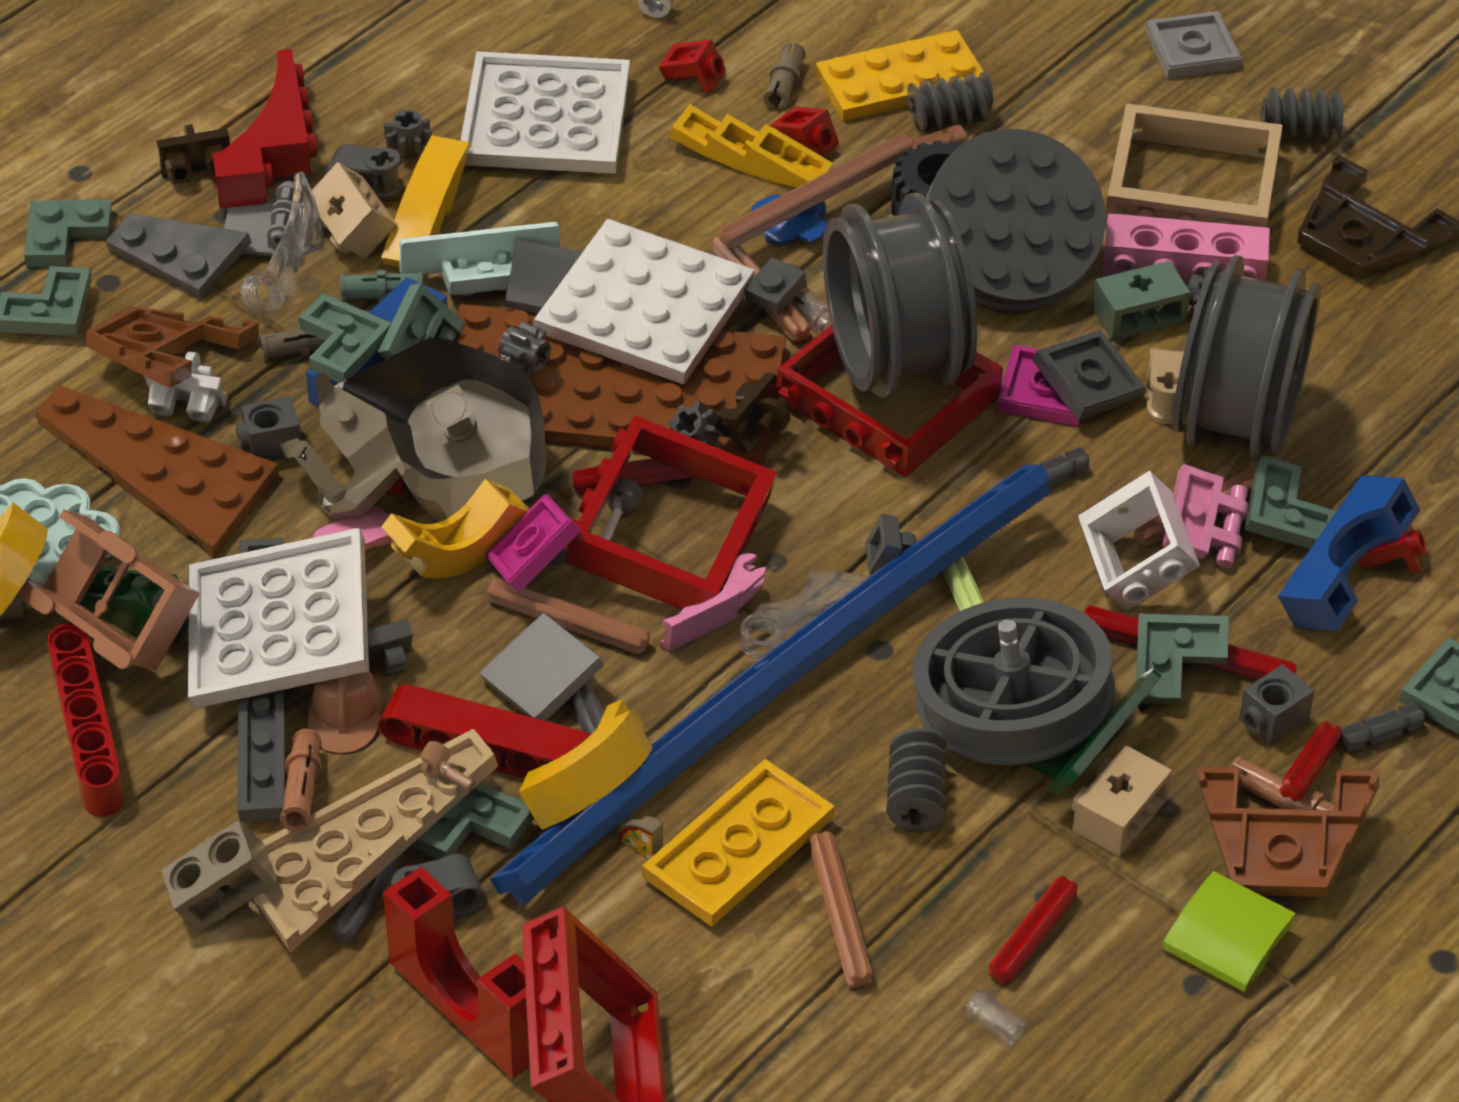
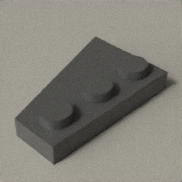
[106,213,252,299]

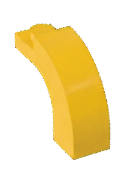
[381,479,529,579]
[0,503,48,617]
[519,699,653,830]

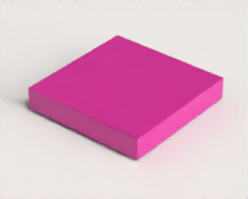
[996,345,1080,427]
[485,494,582,593]

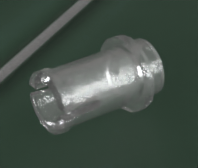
[791,288,832,334]
[964,989,1028,1047]

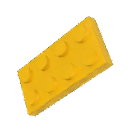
[815,30,984,122]
[642,759,835,927]

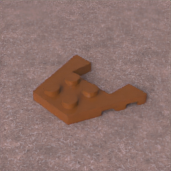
[86,307,259,388]
[1197,767,1380,898]

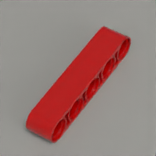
[47,623,124,817]
[378,684,591,779]

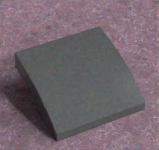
[504,238,583,314]

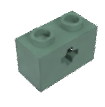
[1092,261,1190,341]

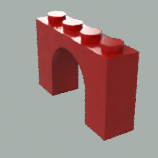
[383,867,530,1079]

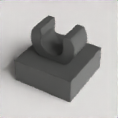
[865,514,917,574]
[368,619,413,677]

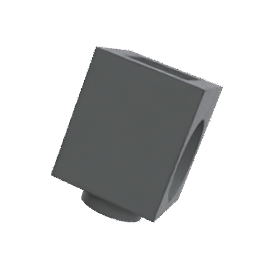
[236,396,301,461]
[1239,664,1315,746]

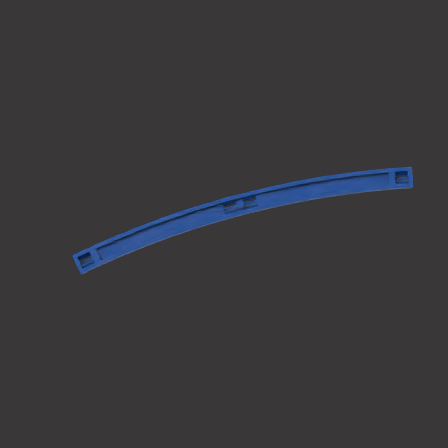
[490,464,1051,905]

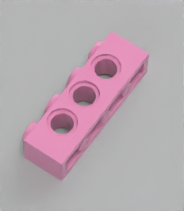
[1102,213,1270,284]

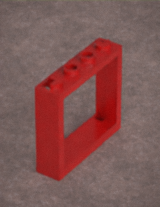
[777,325,1003,477]
[565,415,777,610]
[522,906,667,1102]

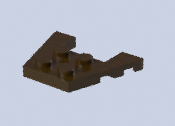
[1297,155,1459,279]

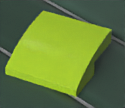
[1162,871,1296,992]

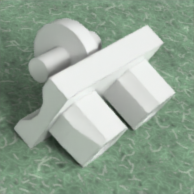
[144,352,228,423]

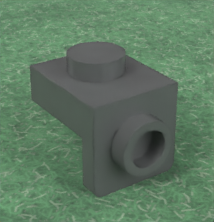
[744,257,809,315]

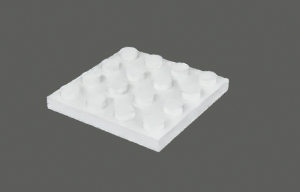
[460,51,630,174]
[534,219,755,385]
[188,528,369,709]

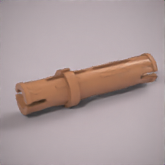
[280,729,322,832]
[1232,756,1334,810]

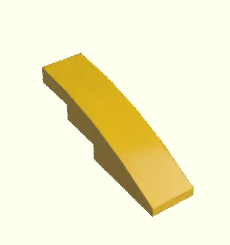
[668,104,833,188]
[381,135,470,267]

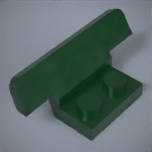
[1026,667,1162,795]

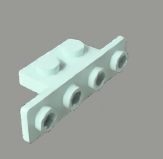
[399,222,560,296]

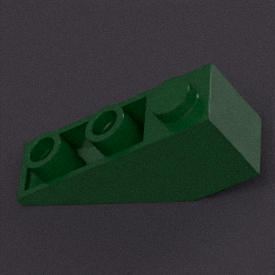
[80,567,189,640]

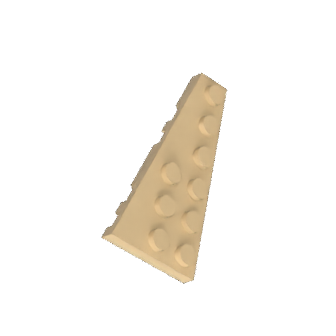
[253,728,498,953]

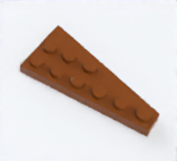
[36,385,279,559]

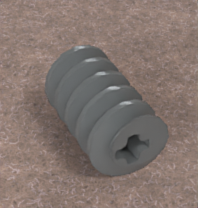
[907,71,993,131]
[1260,87,1344,140]
[886,728,947,832]

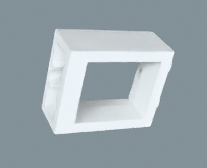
[1078,471,1200,611]

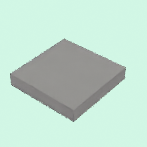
[1145,11,1242,79]
[479,613,604,721]

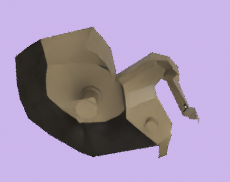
[279,337,546,522]

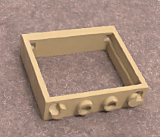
[1106,103,1283,228]

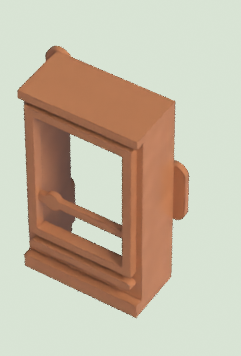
[17,509,200,671]

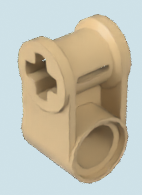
[1146,348,1184,424]

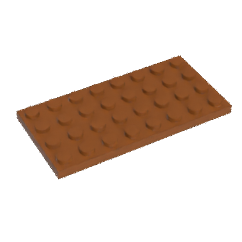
[454,304,786,465]

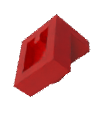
[658,39,726,92]
[770,106,839,157]
[1358,524,1427,574]

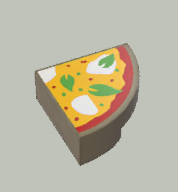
[617,816,663,860]

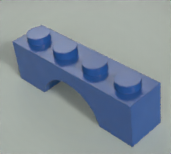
[1278,476,1420,631]

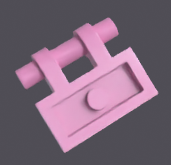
[1162,464,1249,568]

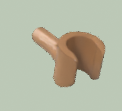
[420,741,476,791]

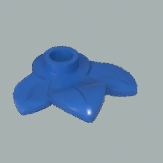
[751,194,826,245]

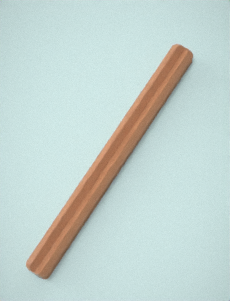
[719,133,914,249]

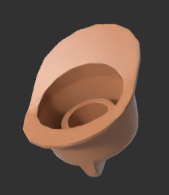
[307,671,383,755]

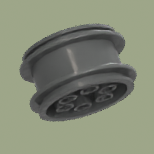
[823,193,977,398]
[1173,255,1321,461]

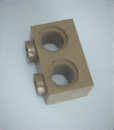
[161,820,277,932]

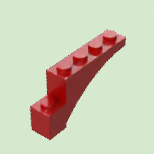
[213,49,317,209]

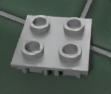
[224,181,310,257]

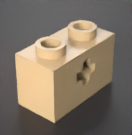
[306,162,397,259]
[1071,745,1172,857]

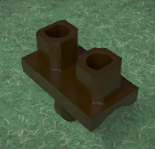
[156,124,230,184]
[715,373,791,453]

